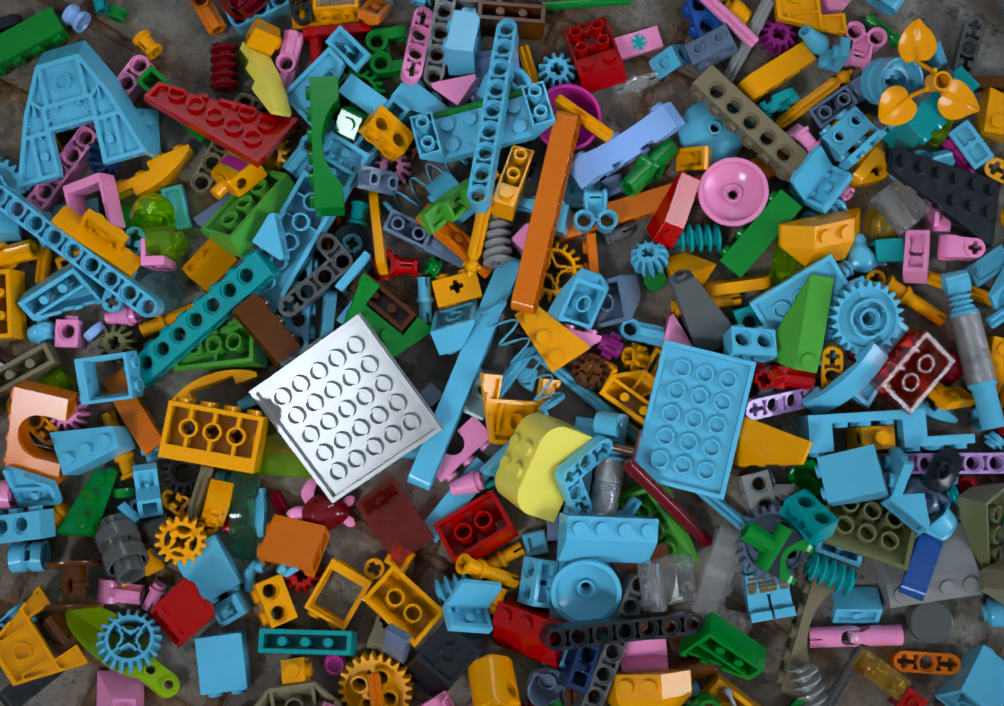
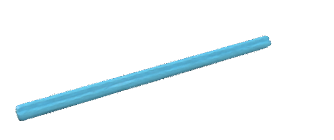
[534,351,747,530]

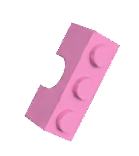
[436,416,491,482]

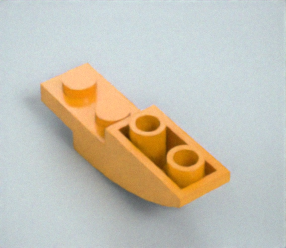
[116,144,195,200]

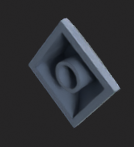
[593,275,641,329]

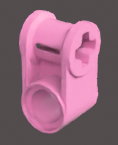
[937,234,986,262]

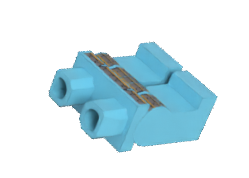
[740,563,796,623]

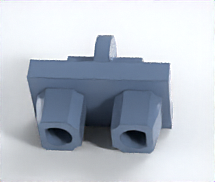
[354,164,399,195]
[903,475,950,515]

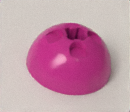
[539,84,602,151]

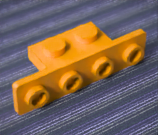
[51,206,141,277]

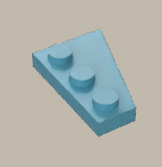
[285,47,346,126]

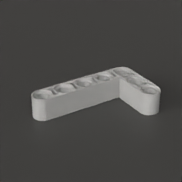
[423,0,502,92]

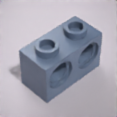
[684,24,738,74]

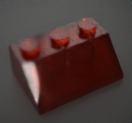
[869,327,956,415]

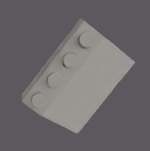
[874,522,983,608]

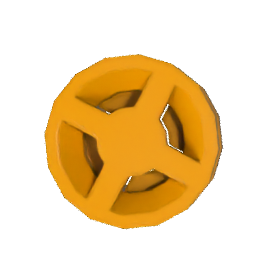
[53,501,71,529]

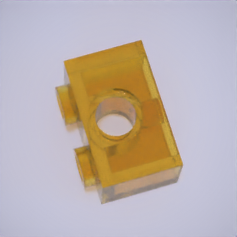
[851,648,912,701]

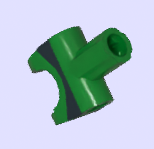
[739,520,815,585]

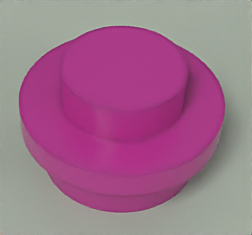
[324,655,347,675]

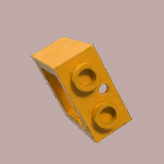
[304,556,375,631]

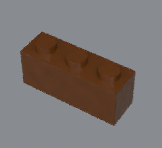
[477,0,546,41]
[349,270,418,333]
[232,292,301,367]

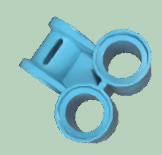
[573,189,618,234]

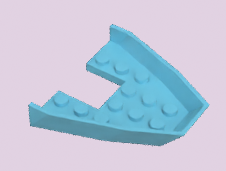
[17,40,158,193]

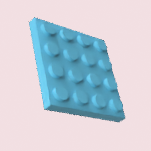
[749,253,869,367]

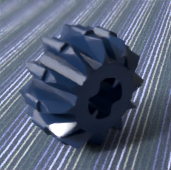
[85,138,122,175]

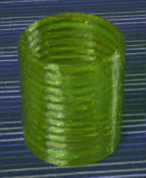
[37,366,76,390]

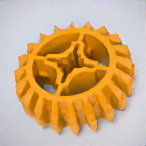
[540,241,584,303]

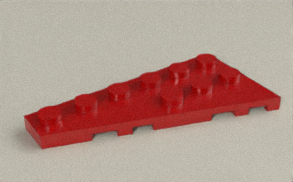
[143,81,299,168]

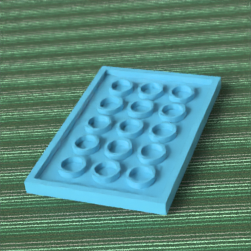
[635,340,756,500]

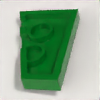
[56,468,118,537]

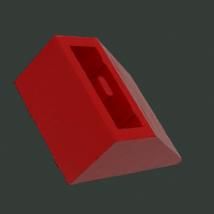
[563,17,627,93]
[149,577,216,648]

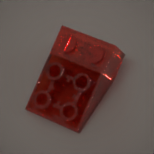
[355,476,435,564]

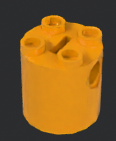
[467,654,521,706]

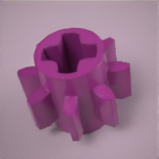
[597,332,625,361]

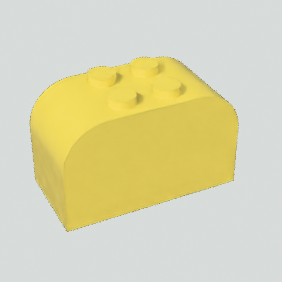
[495,412,593,523]

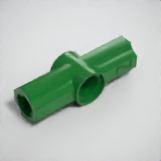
[620,139,679,197]

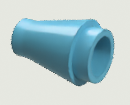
[798,25,829,55]

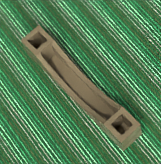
[775,554,847,696]

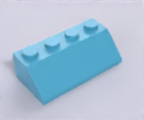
[557,512,659,563]

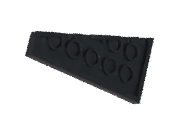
[886,147,1001,248]

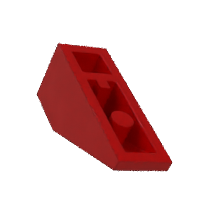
[646,171,700,248]

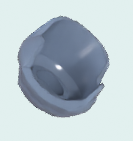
[525,666,564,706]

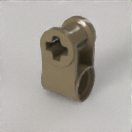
[366,615,390,654]

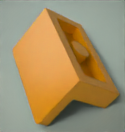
[181,239,237,291]

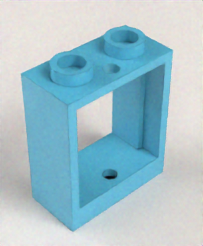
[74,350,144,405]

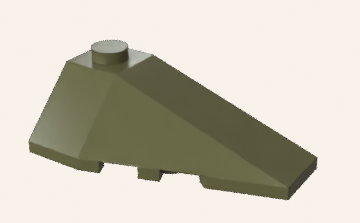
[957,483,1004,570]

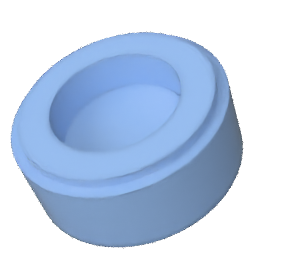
[83,321,107,342]

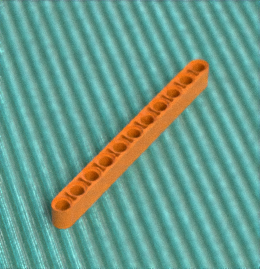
[557,153,787,243]

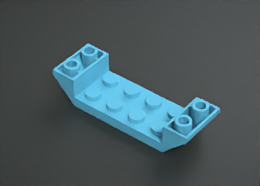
[409,81,555,163]

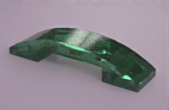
[229,471,260,561]

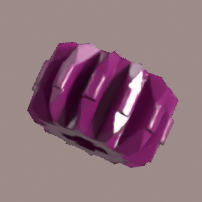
[758,18,797,57]

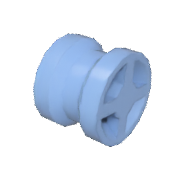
[61,4,91,33]

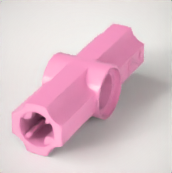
[276,29,304,90]

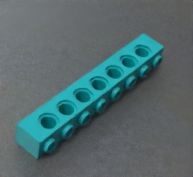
[122,251,280,389]

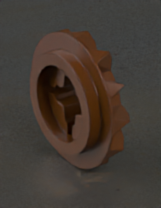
[572,353,608,390]

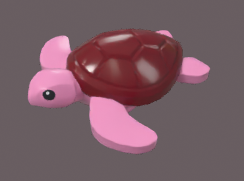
[286,478,356,531]

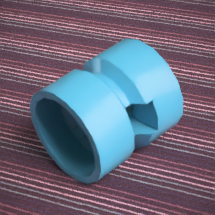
[8,541,51,573]

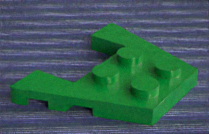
[343,273,431,358]

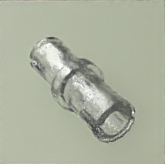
[612,70,659,98]

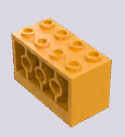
[158,396,270,474]

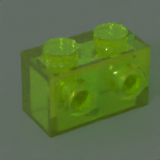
[144,225,189,260]

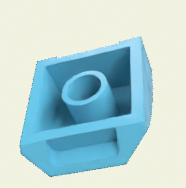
[548,268,609,329]

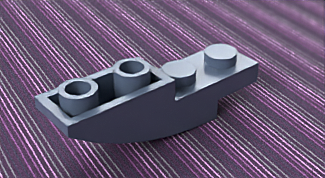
[807,75,886,130]
[382,209,465,269]

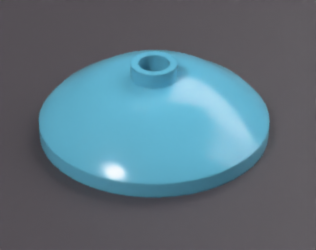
[678,102,744,165]
[551,559,622,622]

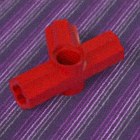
[752,361,815,390]

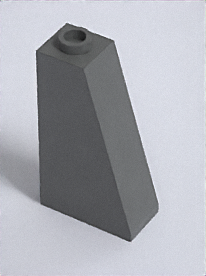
[667,269,737,351]

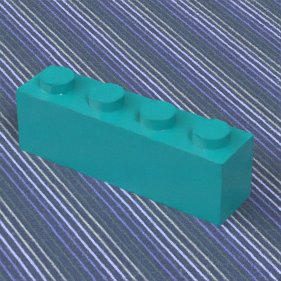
[258,629,358,656]

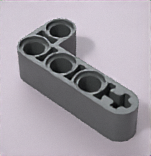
[278,233,354,318]

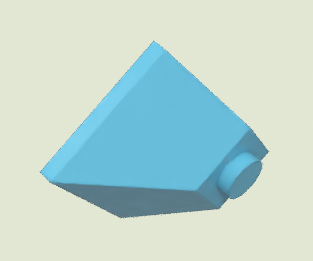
[430,299,478,355]

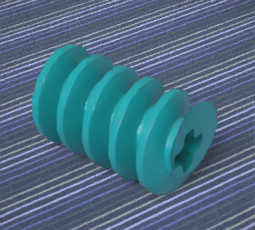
[673,223,722,252]
[802,551,857,597]

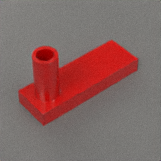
[302,22,372,64]

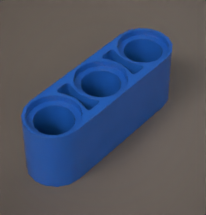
[898,533,943,601]

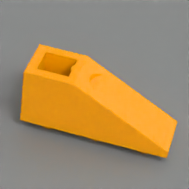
[491,145,535,222]

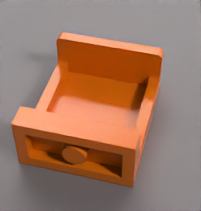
[257,514,330,577]

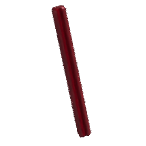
[622,458,713,548]

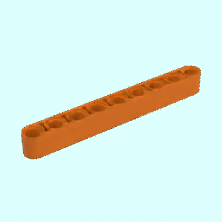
[511,110,581,314]

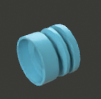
[860,57,924,106]

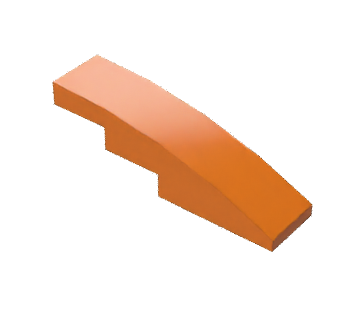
[103,369,162,455]

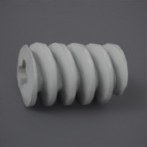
[483,216,512,268]
[787,662,831,706]

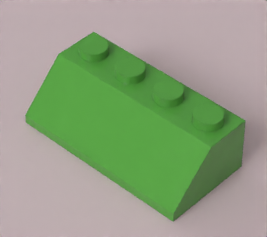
[200,167,295,258]

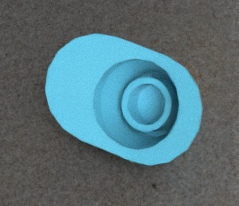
[915,502,958,540]

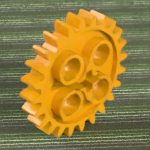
[338,650,414,706]

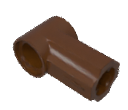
[42,610,84,655]

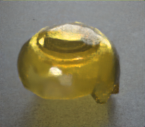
[863,207,901,240]

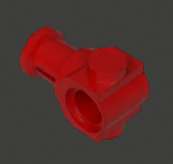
[373,249,419,282]

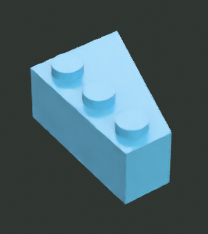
[50,426,136,475]

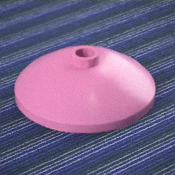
[698,157,769,227]

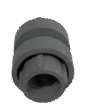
[95,514,149,584]

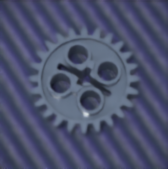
[734,505,808,582]

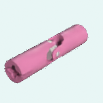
[807,624,904,648]

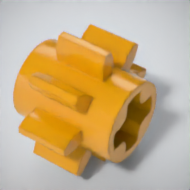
[621,343,650,371]

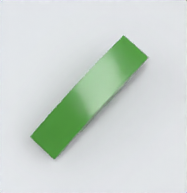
[418,175,499,235]

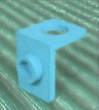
[649,44,692,80]

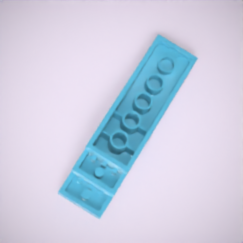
[247,131,372,313]

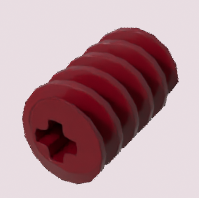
[210,42,239,93]

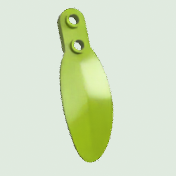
[65,607,180,699]

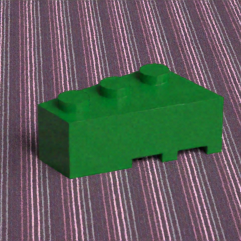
[679,612,767,680]

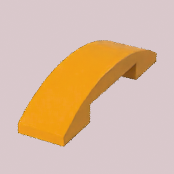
[172,369,262,401]

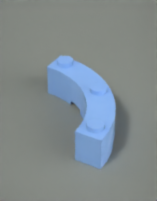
[570,102,686,189]

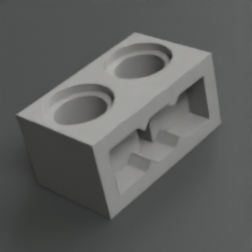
[737,469,781,518]

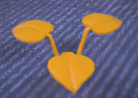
[878,18,980,126]

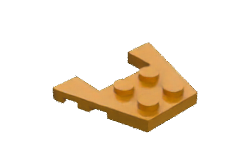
[773,0,848,36]
[479,372,561,445]
[0,586,90,686]

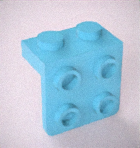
[790,145,853,214]
[442,579,502,634]

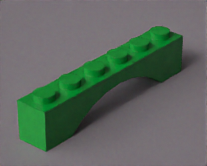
[305,76,345,217]

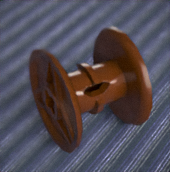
[43,560,105,610]

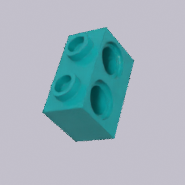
[779,488,839,547]

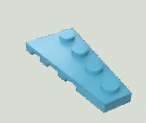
[837,126,895,171]

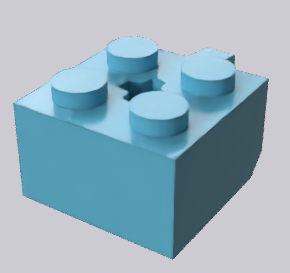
[442,7,482,76]

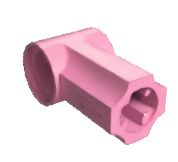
[96,577,146,605]

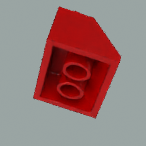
[433,489,519,565]
[492,600,570,668]

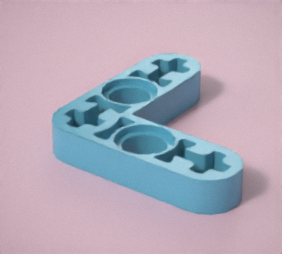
[555,434,613,514]

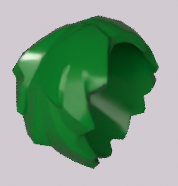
[786,458,824,498]

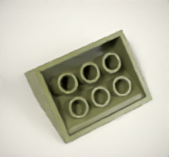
[819,494,916,572]

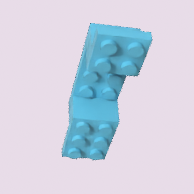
[797,408,975,458]

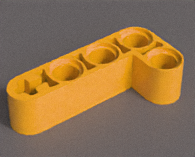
[736,41,817,104]

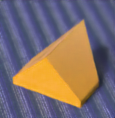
[665,252,717,286]

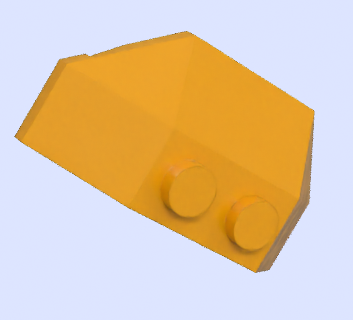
[779,208,860,267]
[599,369,655,427]
[599,669,693,706]

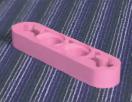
[400,6,433,86]

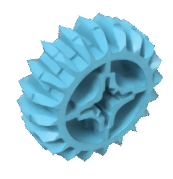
[96,609,162,674]

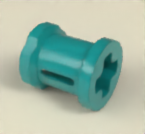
[347,200,370,227]

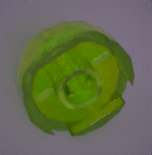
[128,192,176,234]

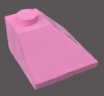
[96,670,144,706]

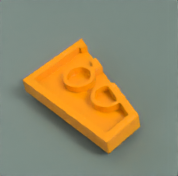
[514,306,591,373]

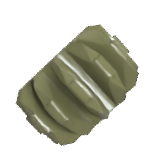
[97,324,138,363]

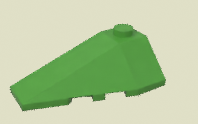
[772,273,834,373]
[173,319,267,372]
[618,482,699,566]

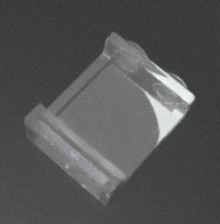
[870,180,932,236]
[637,553,697,612]

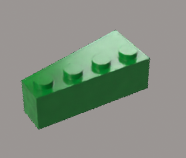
[719,189,802,278]

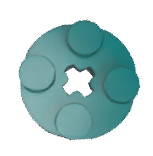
[757,87,800,118]

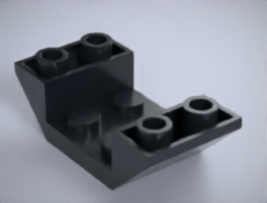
[405,621,493,697]

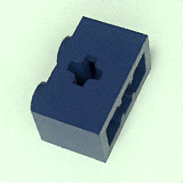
[557,639,602,694]

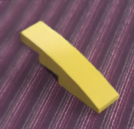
[240,41,292,117]

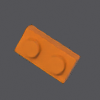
[357,0,393,25]
[581,233,599,274]

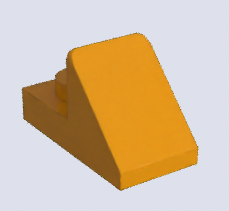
[676,146,712,171]

